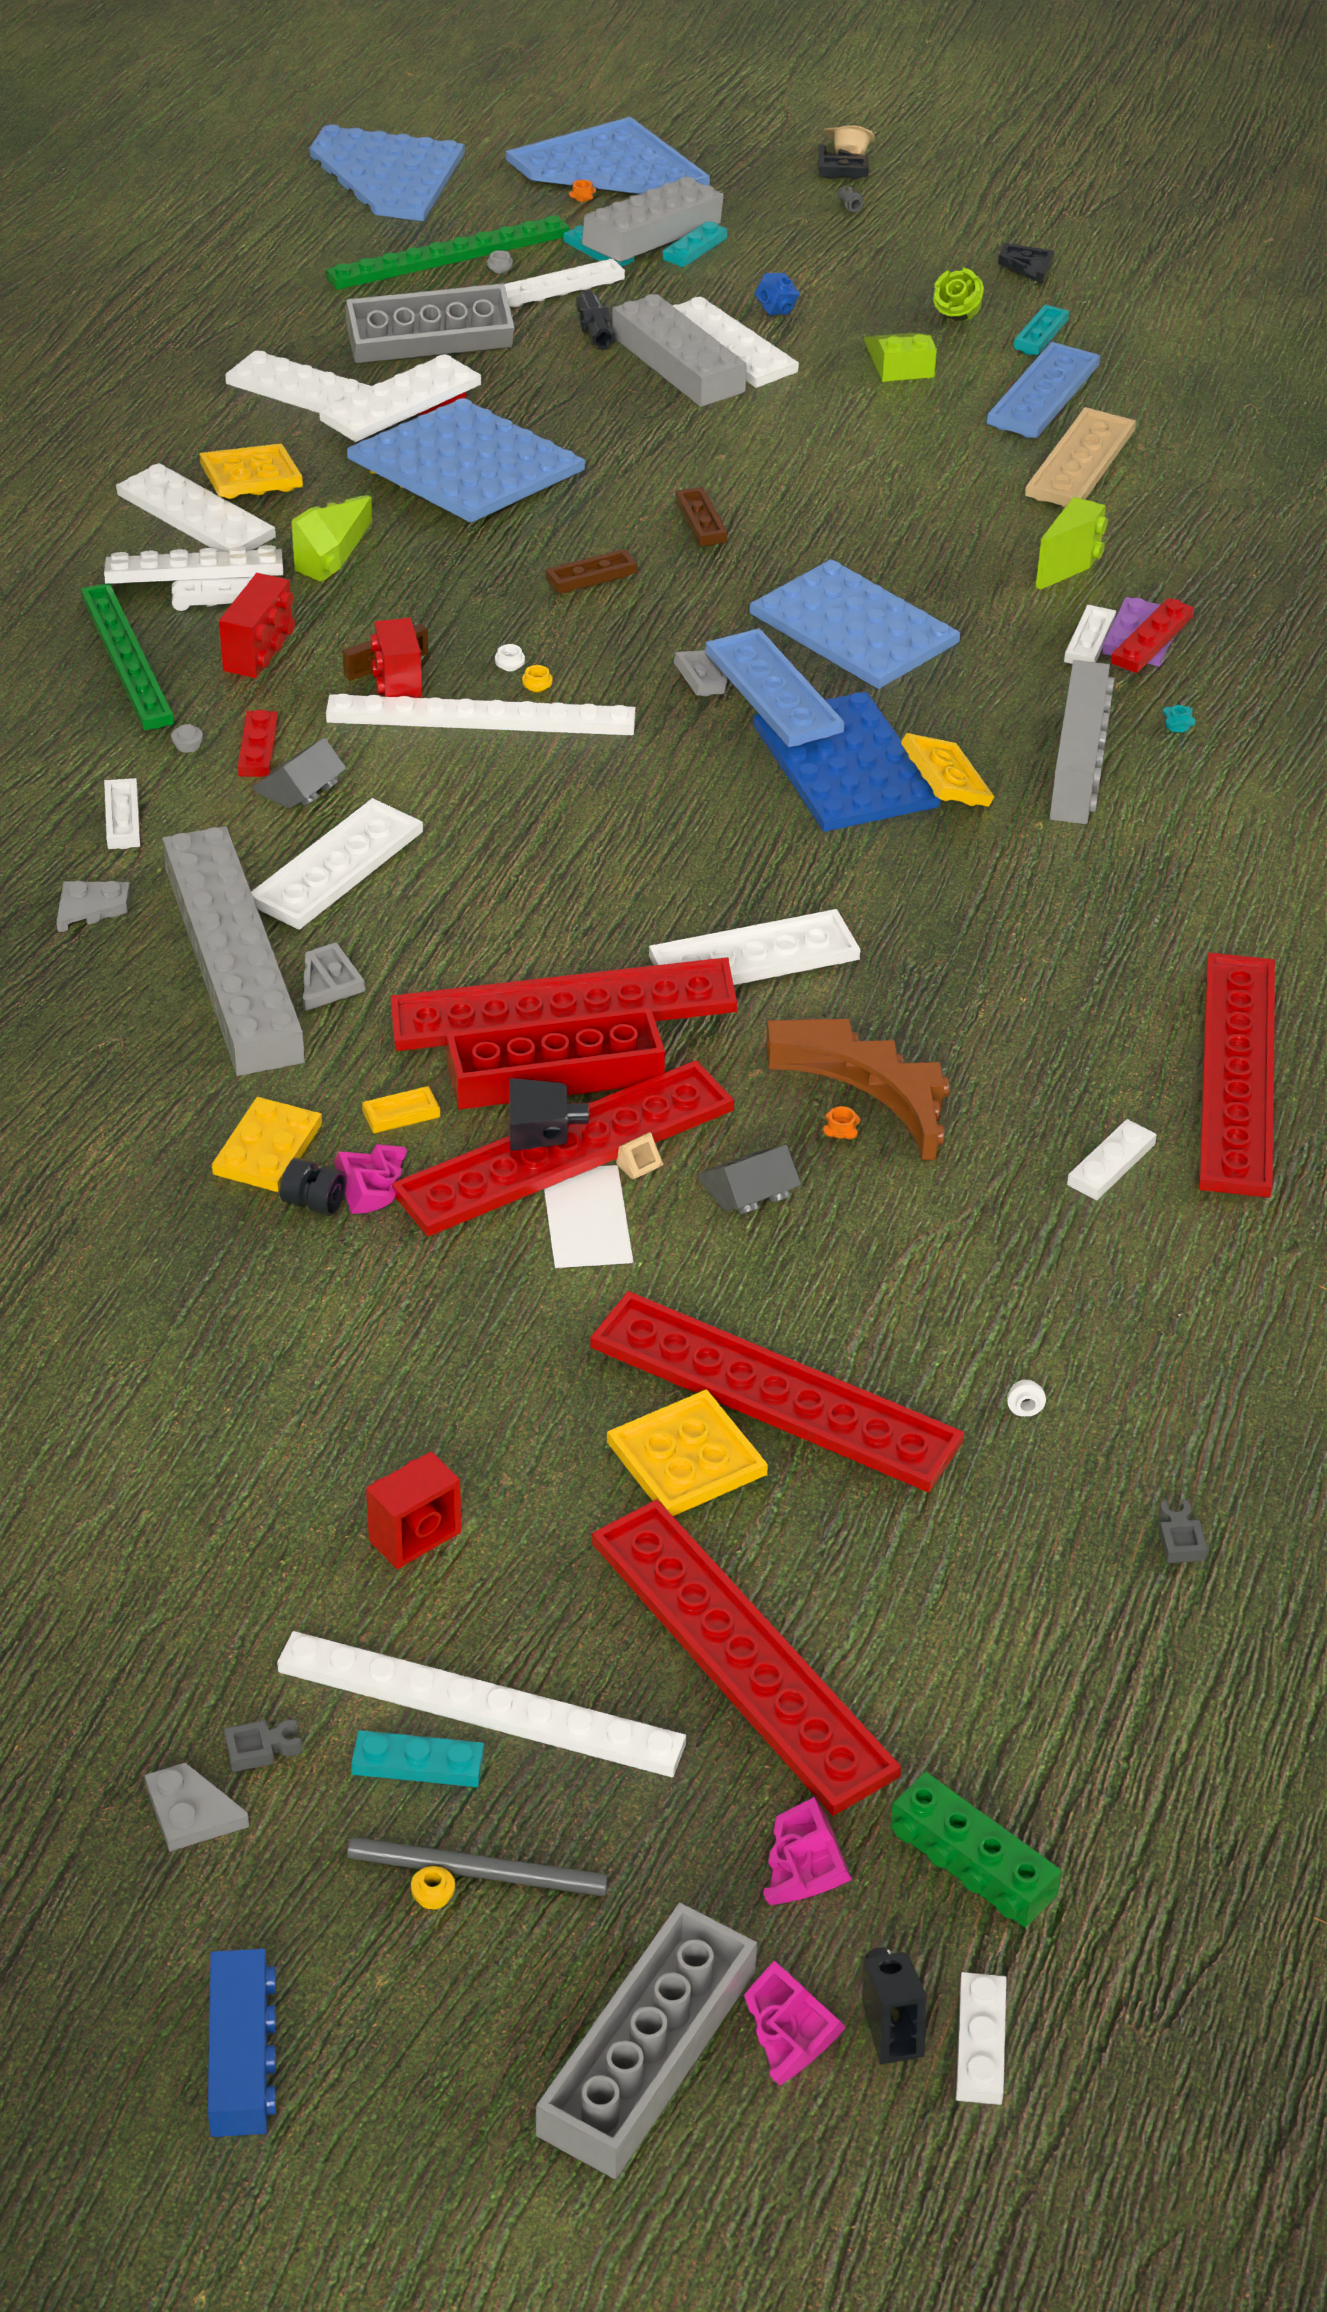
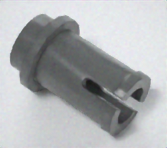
[838,185,863,212]

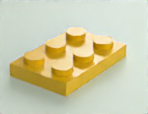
[901,733,994,807]
[212,1097,322,1192]

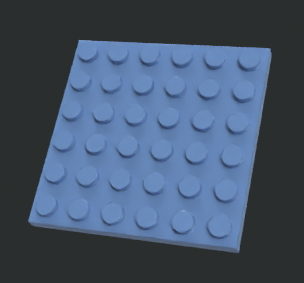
[347,398,585,523]

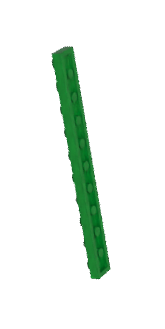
[326,216,570,290]

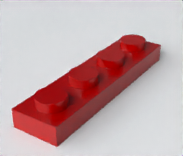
[1111,598,1194,673]

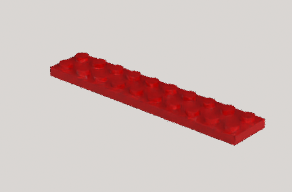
[1198,952,1275,1198]
[390,957,737,1051]
[392,1060,734,1237]
[590,1291,964,1493]
[591,1499,902,1816]

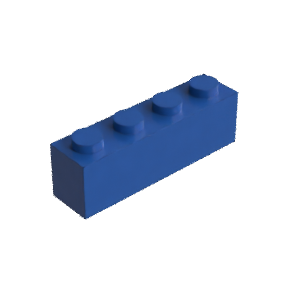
[208,1949,276,2137]

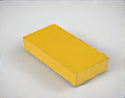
[362,1086,440,1134]

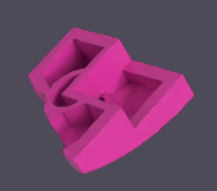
[334,1144,407,1214]
[763,1797,852,1905]
[744,1961,846,2085]

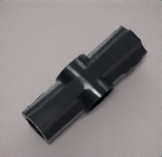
[576,290,615,350]

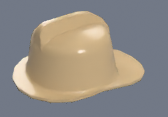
[824,125,875,155]

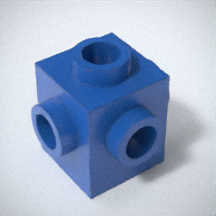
[754,273,800,315]

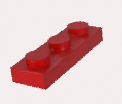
[238,710,278,777]

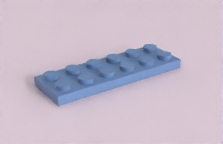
[986,342,1101,438]
[705,628,845,747]

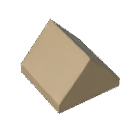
[616,1132,663,1179]

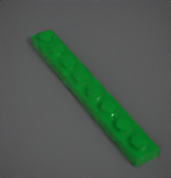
[81,583,174,730]

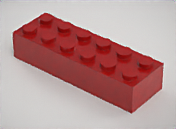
[446,1007,665,1110]

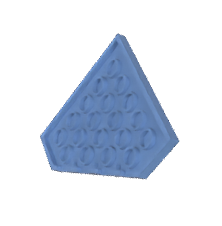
[506,117,710,194]
[310,125,465,221]

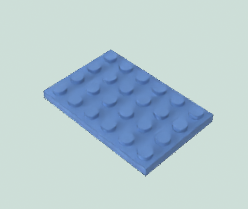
[750,559,960,689]

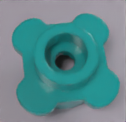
[1163,705,1196,733]

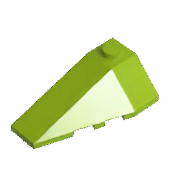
[292,495,372,582]

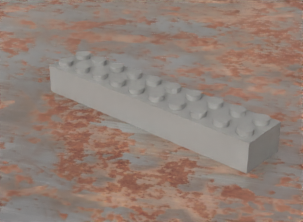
[162,826,305,1076]

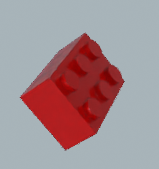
[219,572,295,678]

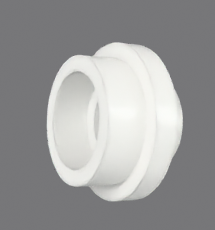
[495,644,525,671]
[1007,1380,1046,1416]

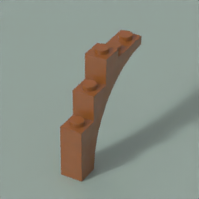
[766,1019,949,1160]

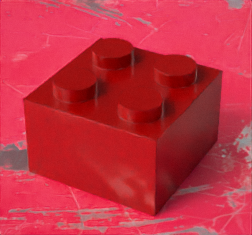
[370,617,422,698]
[366,1451,462,1570]

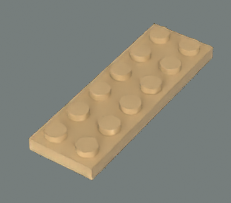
[1025,407,1136,508]

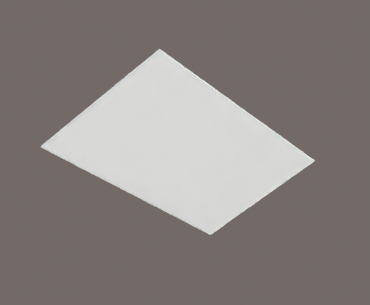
[544,1165,634,1268]

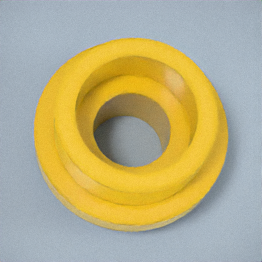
[522,665,553,692]
[411,1866,455,1909]

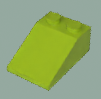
[864,332,937,382]
[1036,497,1108,589]

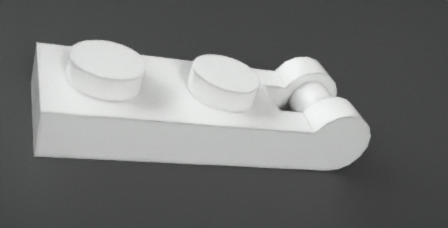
[172,577,252,611]

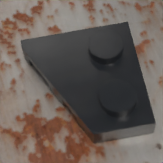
[818,145,869,179]
[998,243,1054,283]

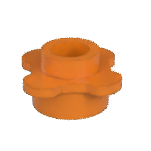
[569,180,596,202]
[823,1106,860,1139]

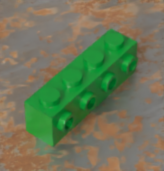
[890,1772,1062,1928]

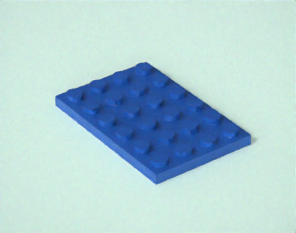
[753,692,941,832]

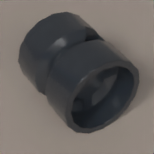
[280,1157,347,1216]

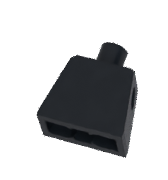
[510,1078,589,1151]
[862,1947,927,2065]

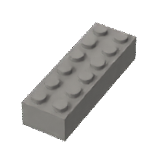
[582,177,724,262]
[345,283,514,363]
[612,294,747,407]
[1049,660,1115,824]
[536,1902,757,2180]

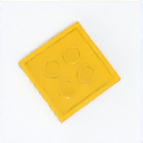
[200,444,303,498]
[607,1389,768,1516]

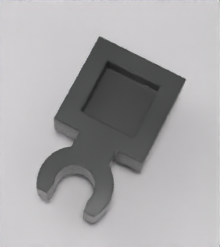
[1158,1499,1208,1563]
[224,1720,302,1772]

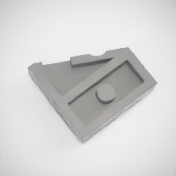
[673,650,727,696]
[56,881,131,932]
[303,942,365,1011]
[144,1763,249,1852]

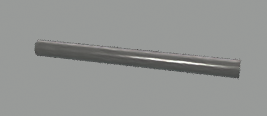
[348,1837,609,1897]

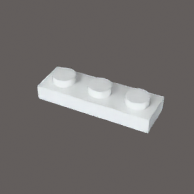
[1064,605,1116,664]
[104,778,140,849]
[1067,1119,1157,1201]
[956,1972,1006,2105]

